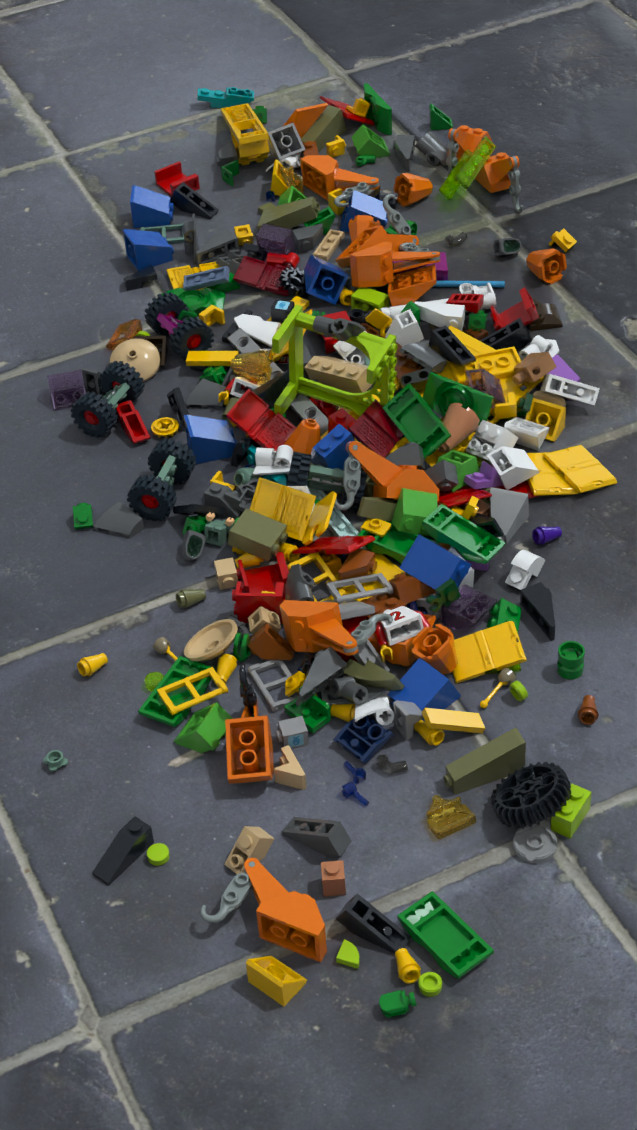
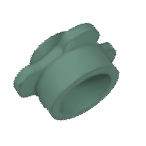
[43,750,68,772]

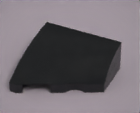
[123,265,157,291]
[231,437,260,467]

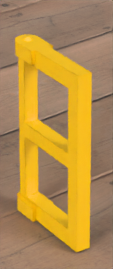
[287,553,346,602]
[157,667,228,716]

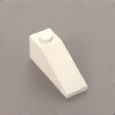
[414,301,465,331]
[540,374,600,405]

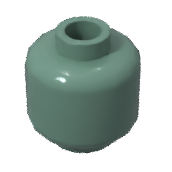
[234,467,261,487]

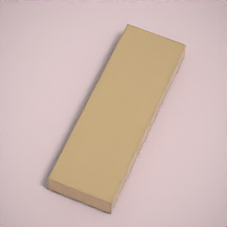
[312,229,345,262]

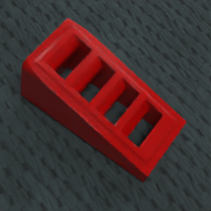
[446,294,484,313]

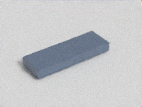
[183,266,230,291]

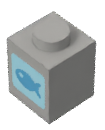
[276,716,309,749]

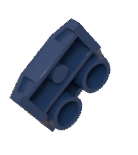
[333,715,395,764]

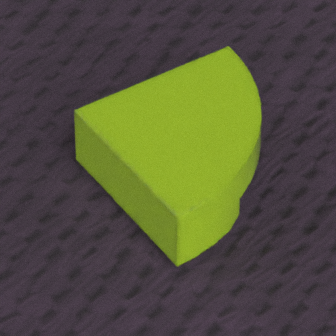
[336,939,360,969]

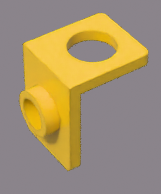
[365,308,393,338]
[361,518,391,537]

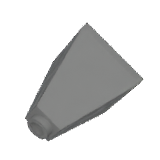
[268,122,305,160]
[490,487,529,543]

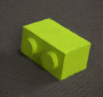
[351,287,390,311]
[551,784,592,839]

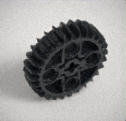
[491,762,572,829]

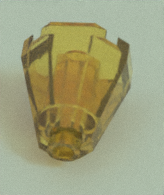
[231,349,273,385]

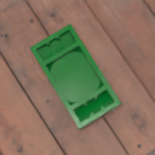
[364,83,392,135]
[162,287,226,316]
[423,372,494,425]
[383,383,452,460]
[422,504,506,564]
[357,521,440,564]
[138,656,215,727]
[397,891,494,979]

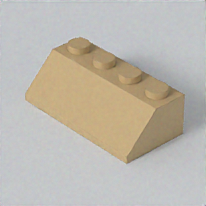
[304,356,372,393]

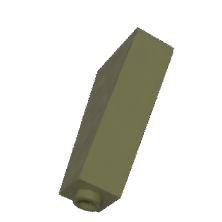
[301,105,347,152]
[257,196,320,239]
[443,728,526,795]

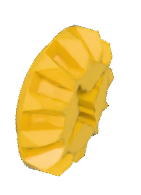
[151,417,179,438]

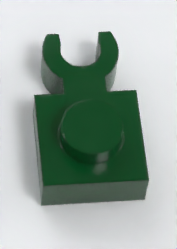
[513,393,533,418]
[426,578,461,612]

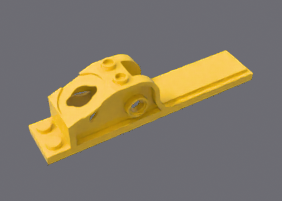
[221,103,270,165]

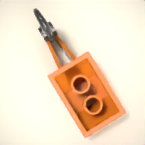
[225,663,274,784]

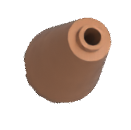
[437,403,480,453]

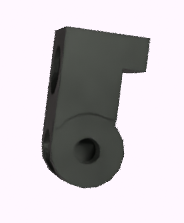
[400,367,431,391]

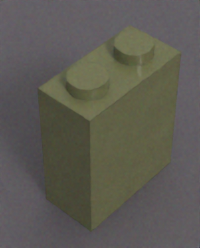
[228,508,288,561]

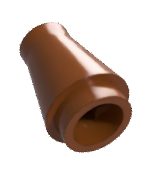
[577,695,599,725]

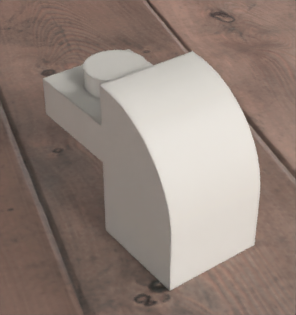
[505,550,545,590]

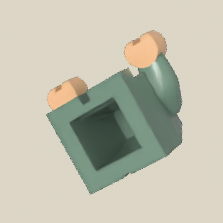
[205,512,235,546]

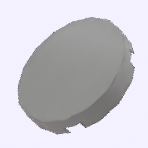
[513,824,557,864]

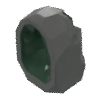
[493,238,522,256]
[181,530,206,562]

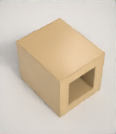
[214,557,238,590]

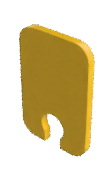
[302,491,337,546]

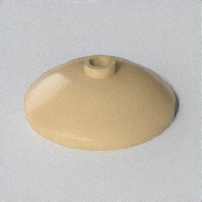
[110,338,160,382]
[184,619,238,662]

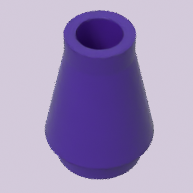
[532,526,562,545]

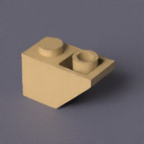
[224,826,275,874]

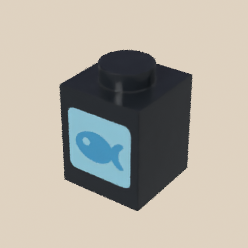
[270,299,294,324]

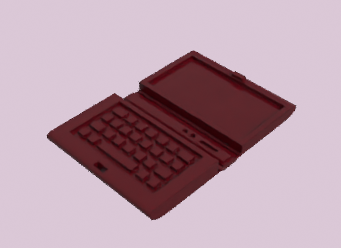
[233,256,290,296]
[348,399,404,458]

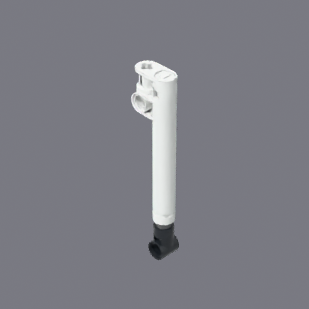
[350,283,496,325]

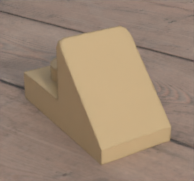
[274,745,307,790]

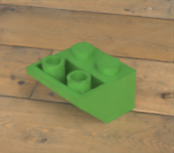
[436,449,479,492]

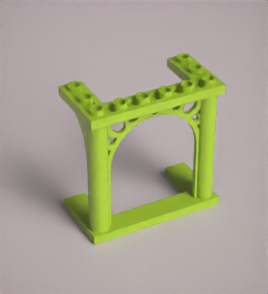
[272,304,398,447]

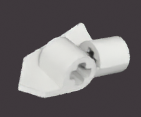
[266,152,302,172]
[234,314,281,347]
[519,335,559,361]
[252,445,293,476]
[355,692,394,725]

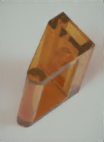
[106,319,143,350]

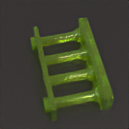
[439,136,497,200]

